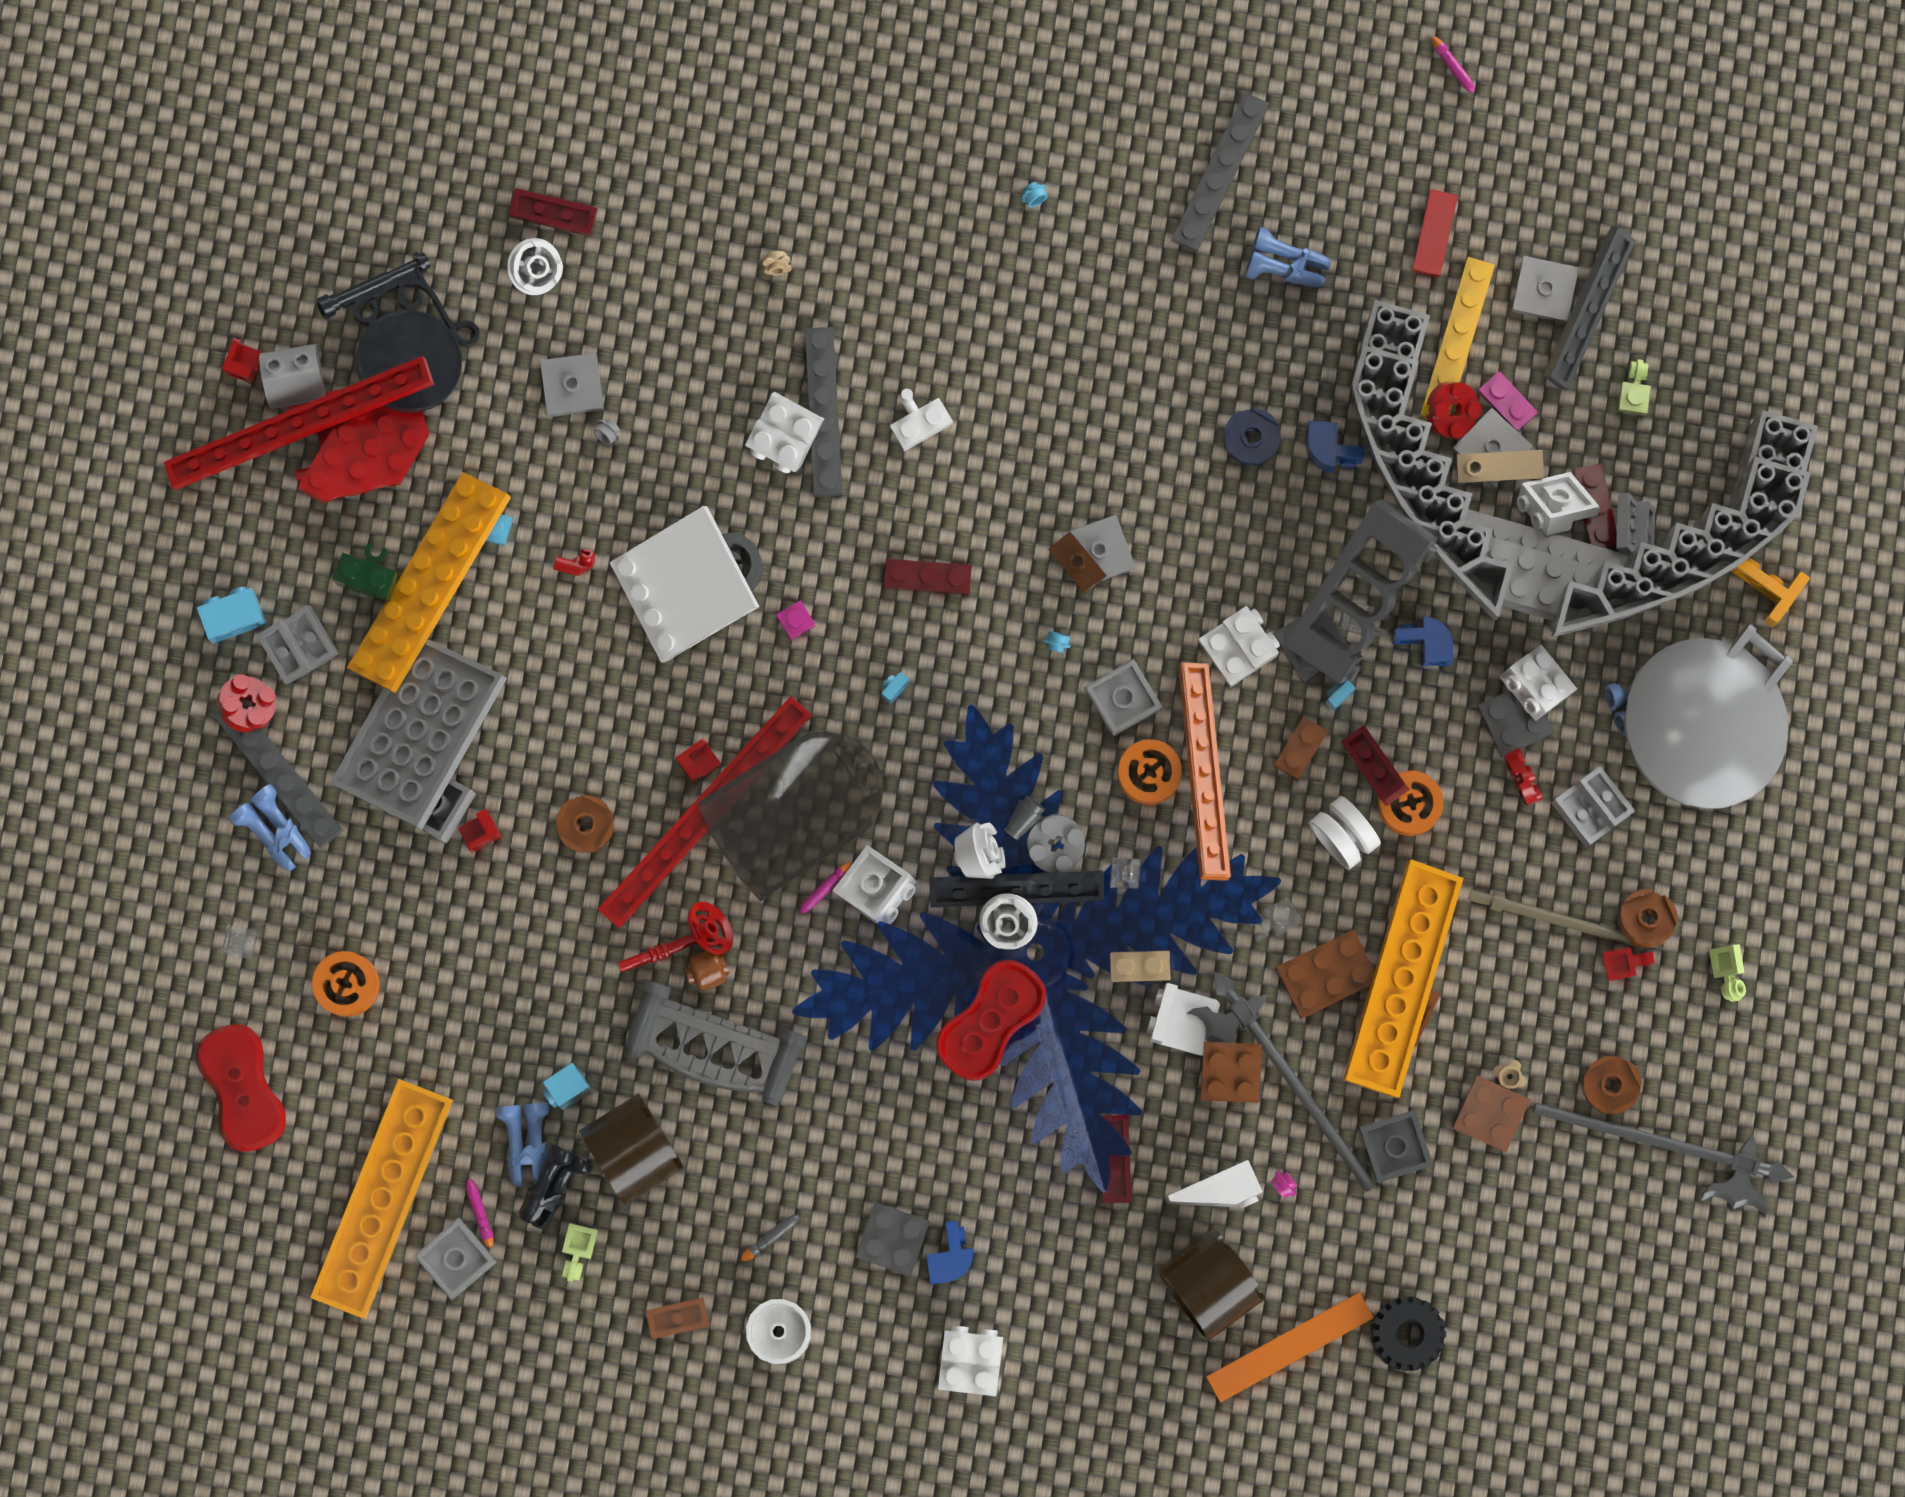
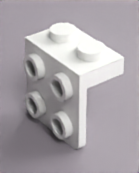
[1146,983,1220,1056]

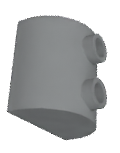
[259,344,326,409]
[420,779,476,844]

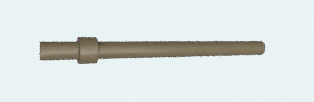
[1468,889,1635,947]

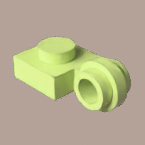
[1618,359,1651,416]
[1709,944,1746,1002]
[562,1223,598,1282]

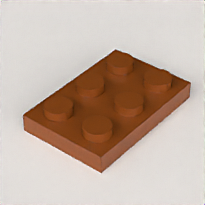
[1276,930,1375,1019]

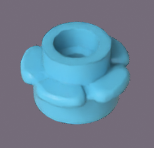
[1021,182,1048,208]
[1043,631,1070,653]

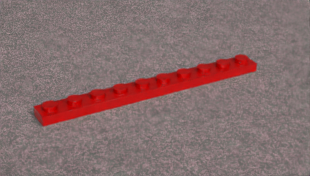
[164,356,434,490]
[598,696,812,930]

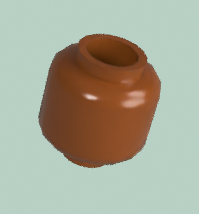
[685,951,730,991]

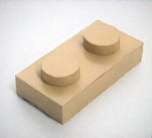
[1110,951,1170,982]

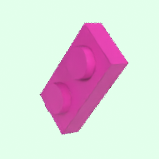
[1478,371,1538,432]

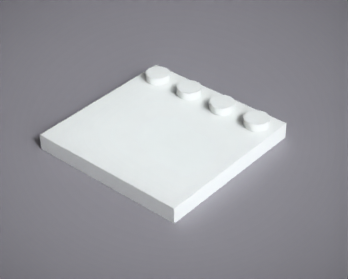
[610,506,759,662]

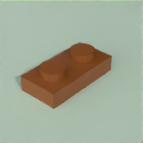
[1274,717,1328,781]
[645,1297,709,1339]

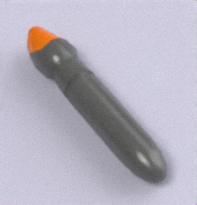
[741,1214,800,1261]

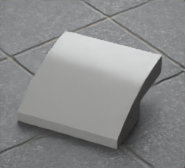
[1617,493,1655,555]
[257,605,339,684]
[1551,766,1635,848]

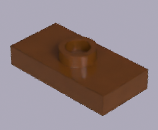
[1048,532,1107,594]

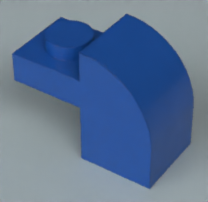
[1306,420,1365,473]
[1392,617,1454,667]
[926,1221,973,1285]

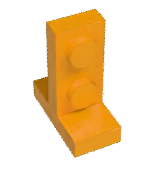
[1731,558,1810,628]

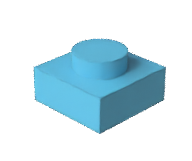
[486,514,513,546]
[881,672,909,705]
[1325,680,1356,712]

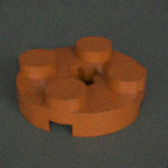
[556,795,614,853]
[1618,889,1678,947]
[1582,1056,1642,1114]

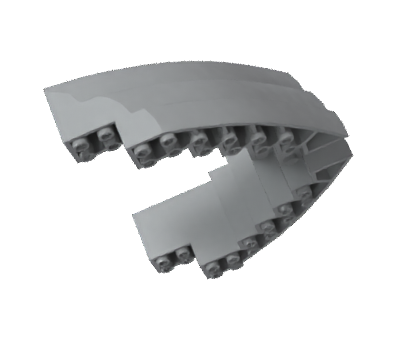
[1351,300,1818,637]

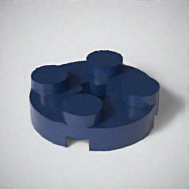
[1224,408,1281,466]

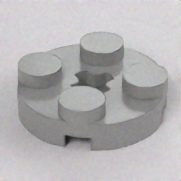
[1026,814,1085,873]

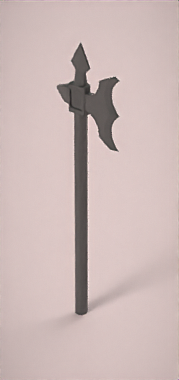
[1186,971,1376,1192]
[1533,1102,1794,1218]

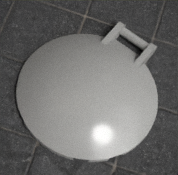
[1624,623,1793,809]

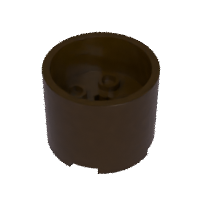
[579,1093,685,1205]
[1156,1227,1266,1341]

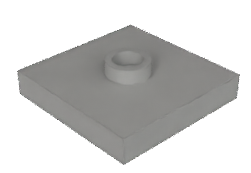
[1511,256,1579,324]
[540,353,604,417]
[1452,408,1533,488]
[1062,515,1136,581]
[1084,659,1163,737]
[414,1217,497,1301]

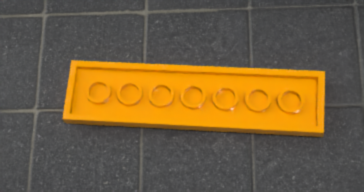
[347,472,511,694]
[1343,860,1464,1098]
[310,1079,454,1319]

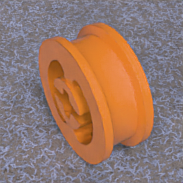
[1118,739,1182,805]
[1378,771,1444,837]
[312,951,380,1017]

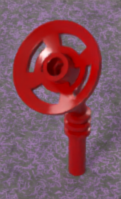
[617,901,733,973]

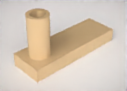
[1456,450,1544,483]

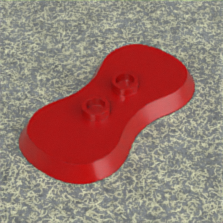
[936,960,1046,1081]
[196,1024,286,1152]

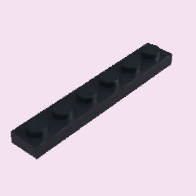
[929,870,1104,908]

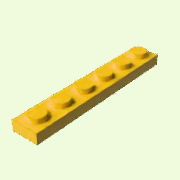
[1419,257,1495,419]

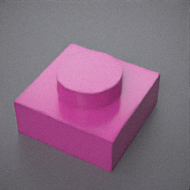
[776,600,815,641]

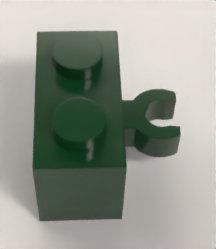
[333,543,400,602]

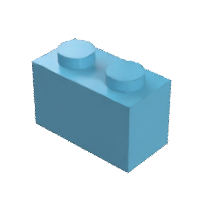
[197,587,267,644]
[542,1063,592,1111]

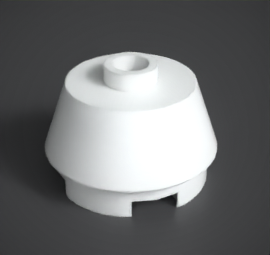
[508,238,563,295]
[954,823,1005,879]
[980,894,1037,949]

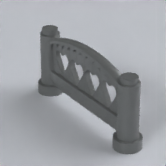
[624,979,808,1106]

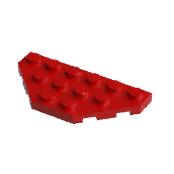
[298,406,429,503]

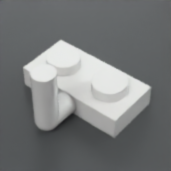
[890,389,953,452]

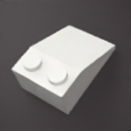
[1165,1160,1263,1209]

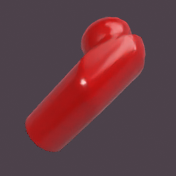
[553,549,596,576]

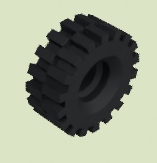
[1370,1297,1446,1371]

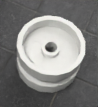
[1309,796,1381,870]
[746,1299,811,1364]

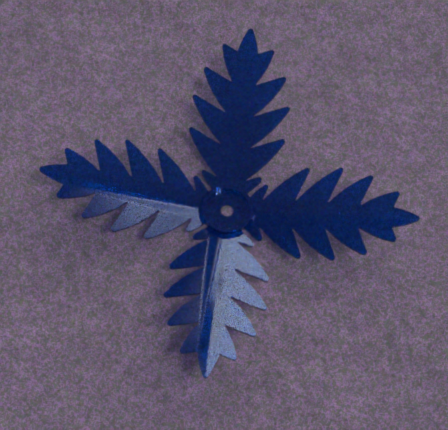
[792,704,1281,1192]

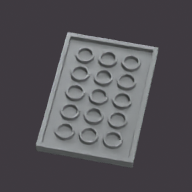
[330,639,507,830]

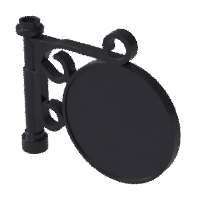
[315,252,480,413]

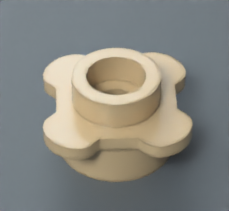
[762,251,792,276]
[1493,1060,1526,1090]

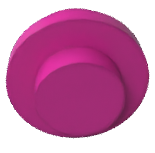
[1271,1171,1297,1199]

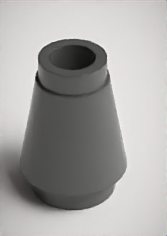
[1005,795,1045,840]

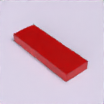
[1412,189,1458,278]

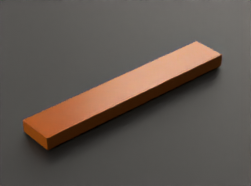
[1206,1292,1374,1403]

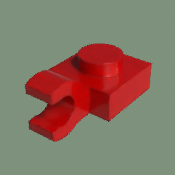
[1601,947,1655,982]

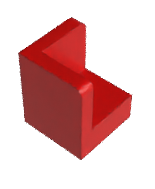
[222,338,263,385]
[676,738,721,784]
[459,808,502,853]

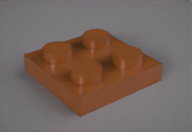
[1200,1042,1262,1103]
[1452,1075,1530,1152]

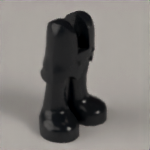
[519,1143,593,1229]

